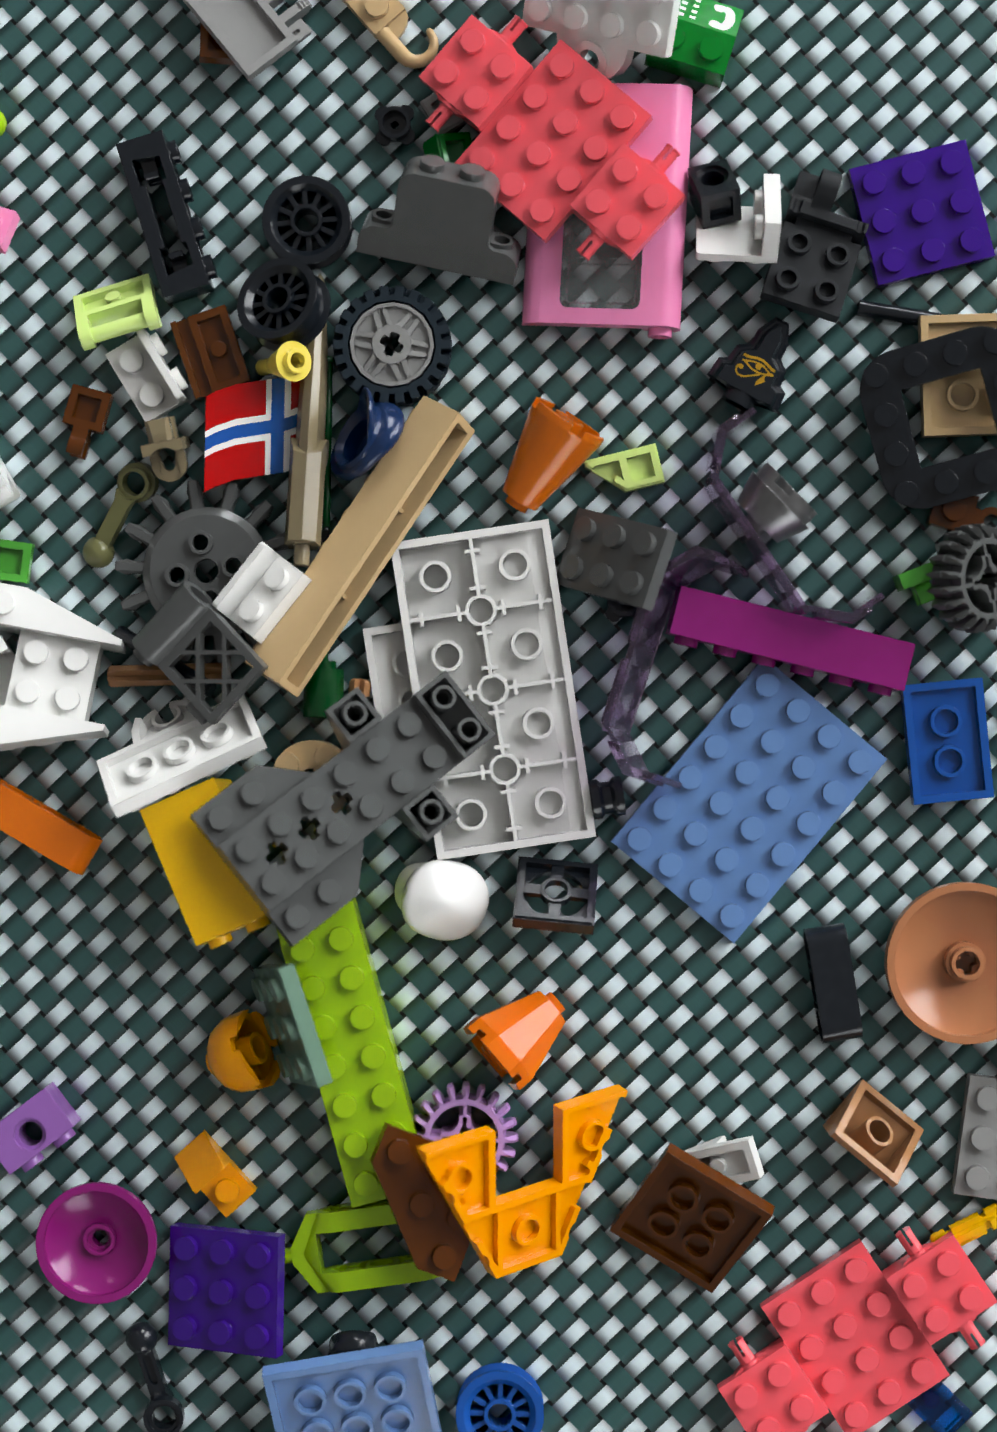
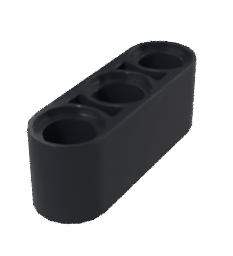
[803,923,863,1044]

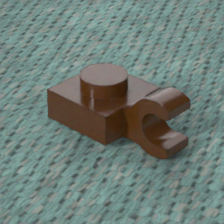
[62,384,114,460]

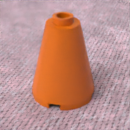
[502,396,604,513]

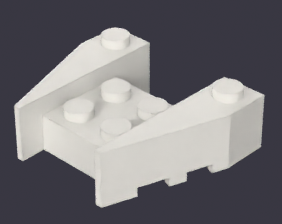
[0,583,126,751]

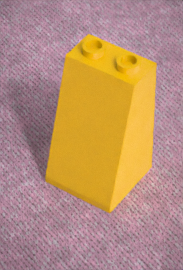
[139,777,271,950]

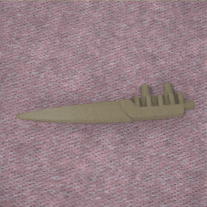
[284,273,330,567]

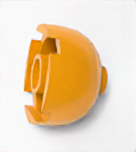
[205,1009,280,1093]

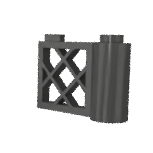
[132,580,269,725]

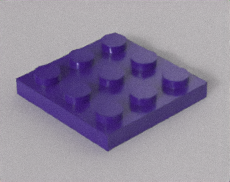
[847,139,995,288]
[168,1222,285,1359]

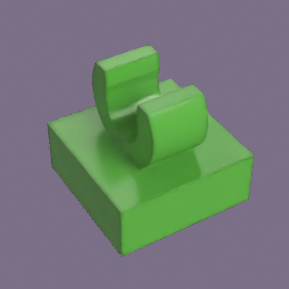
[892,562,935,606]

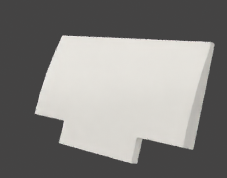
[363,519,596,860]

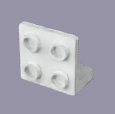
[696,174,782,264]

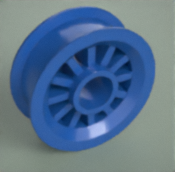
[456,1362,544,1432]

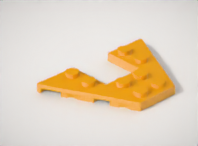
[417,1084,627,1279]

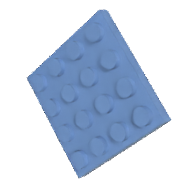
[262,1340,442,1432]

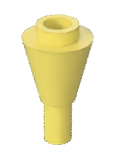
[255,341,311,382]

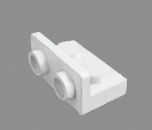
[105,329,189,422]
[212,542,312,644]

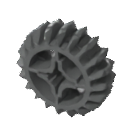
[926,524,997,633]

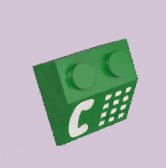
[644,0,744,88]

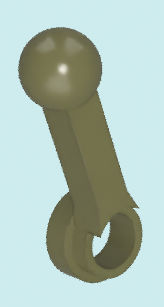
[83,462,159,568]

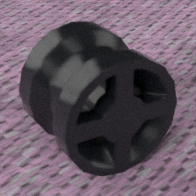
[588,776,626,820]

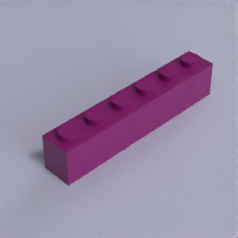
[665,586,916,697]

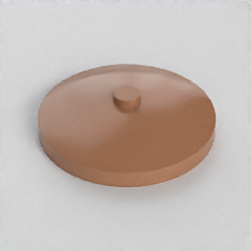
[884,882,997,1044]

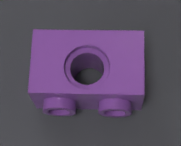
[0,1082,81,1174]

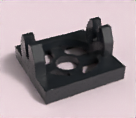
[512,856,598,935]

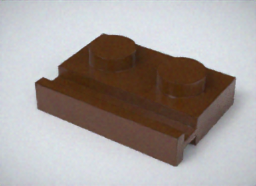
[170,304,252,401]

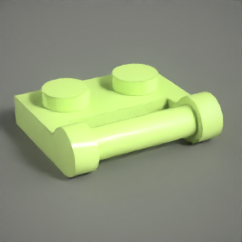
[73,273,162,351]

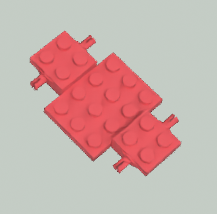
[419,14,686,261]
[717,1226,997,1432]

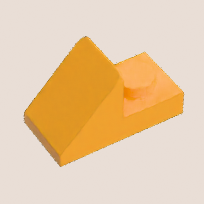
[174,1129,257,1218]

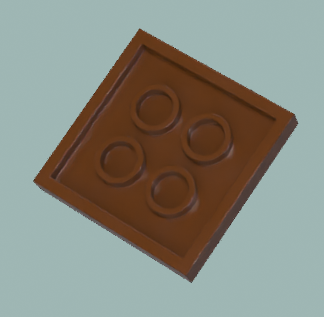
[610,1143,775,1293]

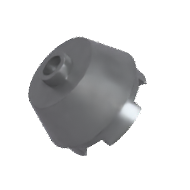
[737,462,818,543]

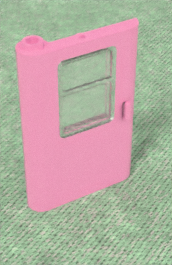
[522,83,693,339]

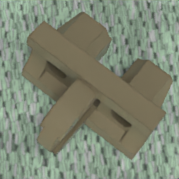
[140,416,191,482]

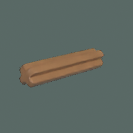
[107,663,222,687]

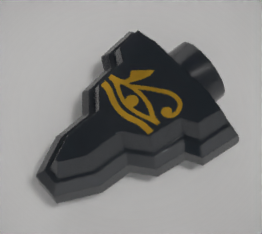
[707,317,789,413]

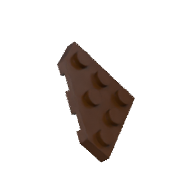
[370,1122,499,1282]

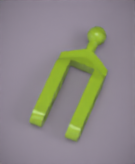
[285,1199,439,1294]

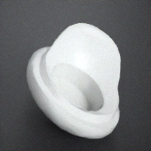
[394,860,489,941]

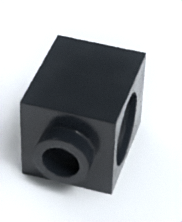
[687,159,742,229]

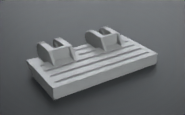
[182,0,312,81]

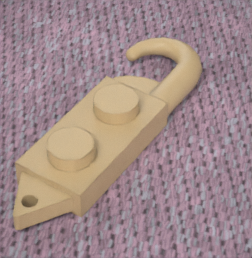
[342,0,439,69]

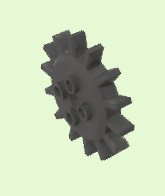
[115,480,288,663]

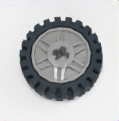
[333,285,452,407]

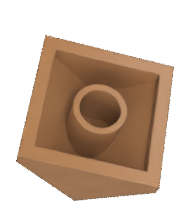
[823,1079,924,1187]

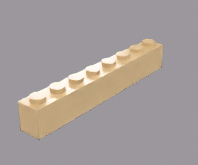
[245,395,475,698]

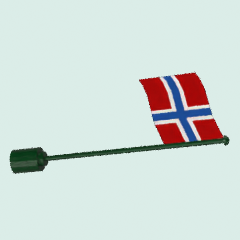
[203,356,344,718]

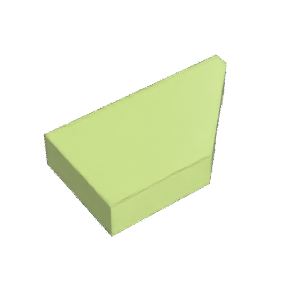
[584,443,665,493]

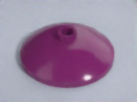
[36,1182,157,1304]

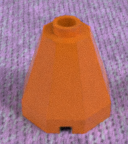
[463,991,566,1090]

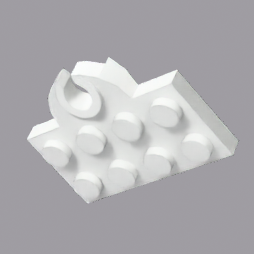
[522,0,681,80]
[96,695,267,818]

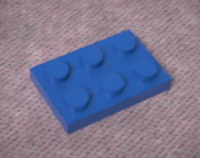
[900,677,994,805]

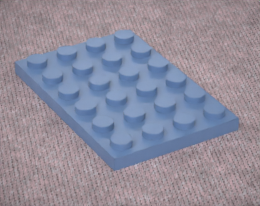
[610,665,887,943]

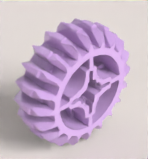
[414,1081,519,1180]

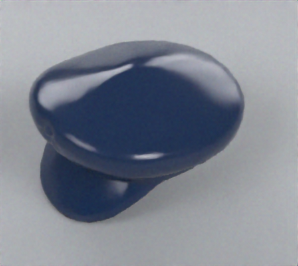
[330,387,405,481]

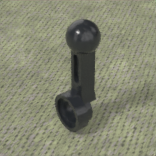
[126,1321,185,1432]

